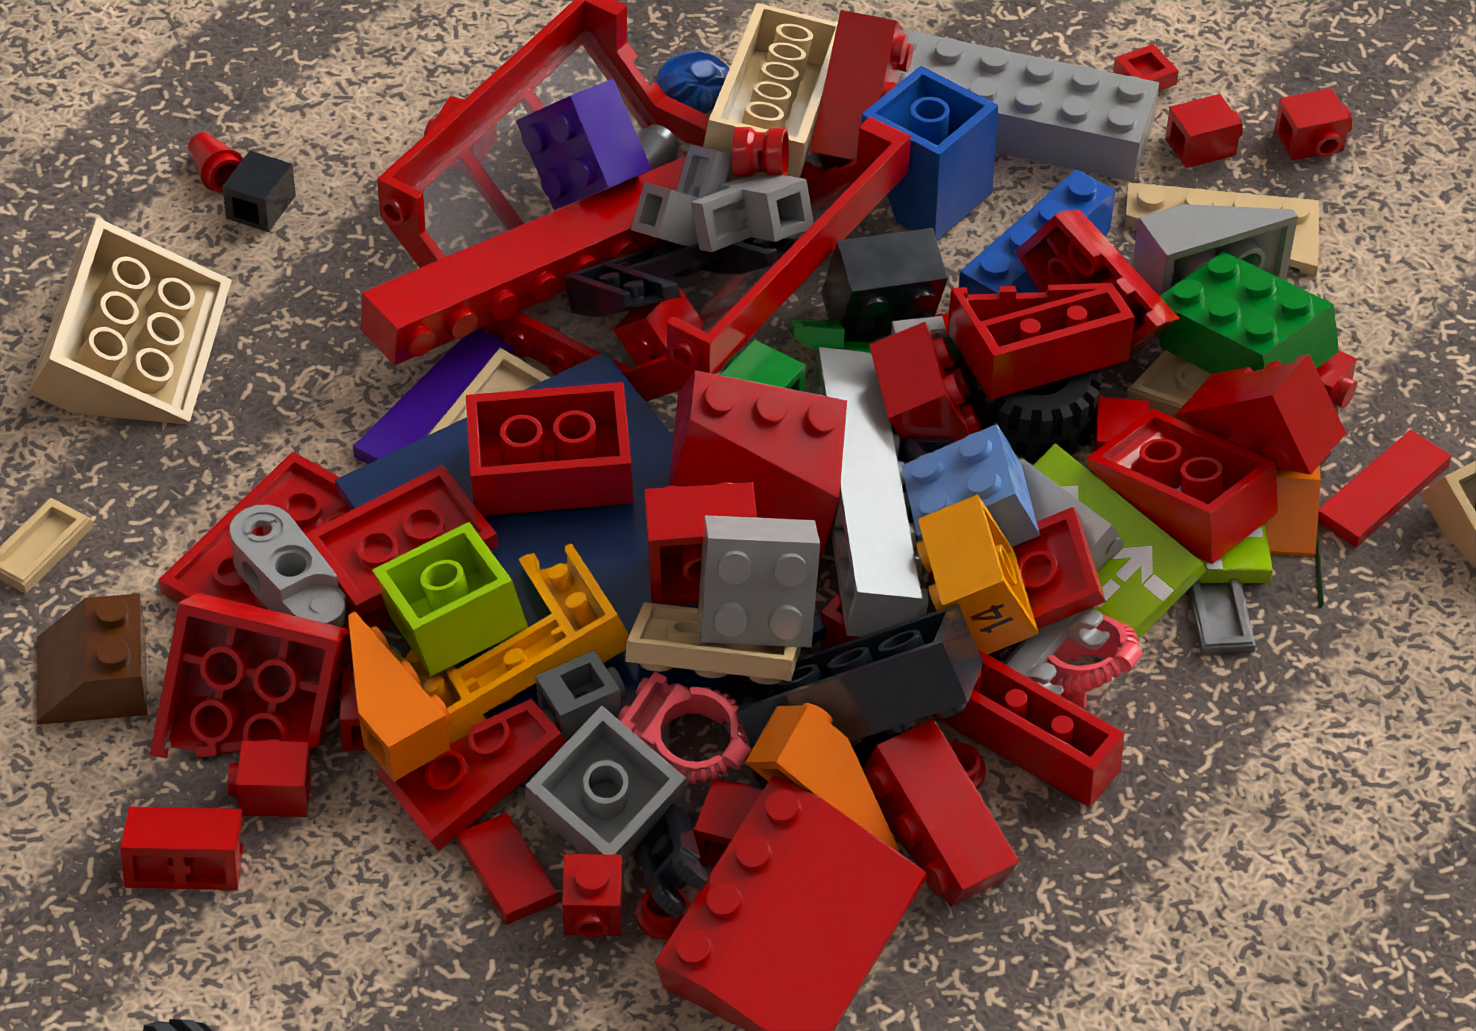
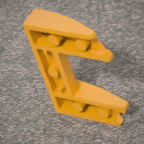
[391,544,629,743]

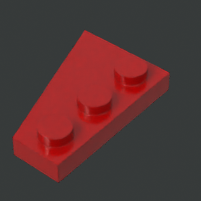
[374,699,567,851]

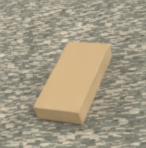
[0,498,93,594]

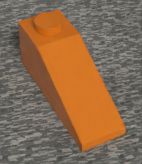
[745,703,899,852]

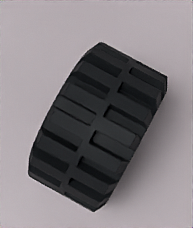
[970,369,1101,463]

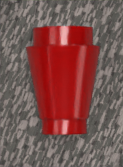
[188,132,243,193]

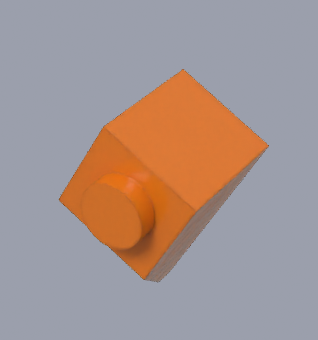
[1265,465,1321,557]

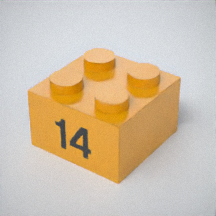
[916,494,1039,654]

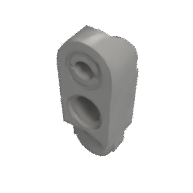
[230,505,348,627]

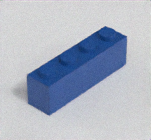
[958,169,1116,295]

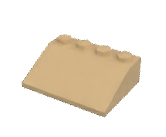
[28,218,232,425]

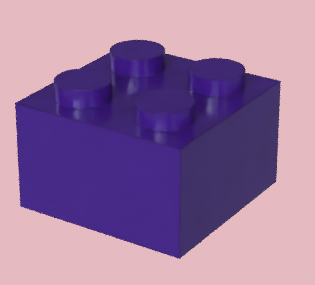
[516,79,652,211]

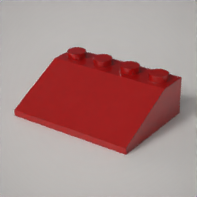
[655,775,927,1031]

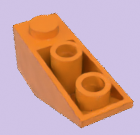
[348,611,451,782]

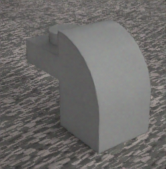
[631,144,732,246]
[691,175,814,252]

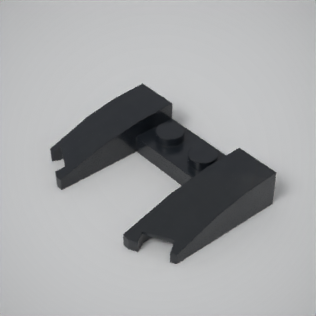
[564,235,798,317]

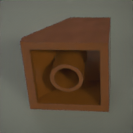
[37,593,148,725]

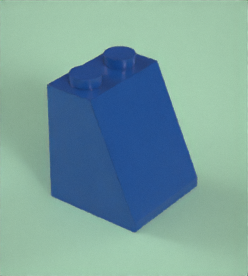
[861,66,998,241]

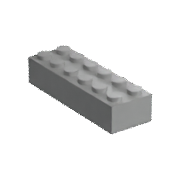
[899,29,1160,182]

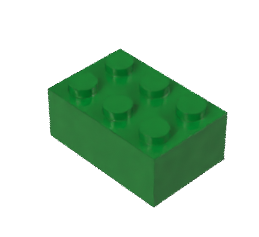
[1159,251,1339,374]

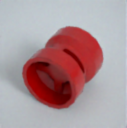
[732,127,789,177]

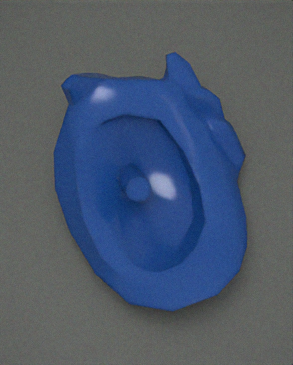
[655,51,729,113]

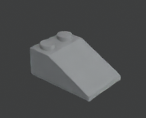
[1132,204,1298,296]

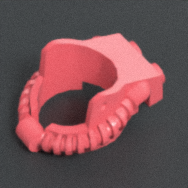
[1046,615,1142,710]
[617,671,751,784]

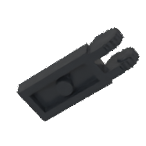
[637,804,710,918]

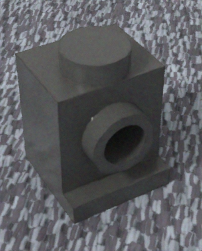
[535,650,626,741]

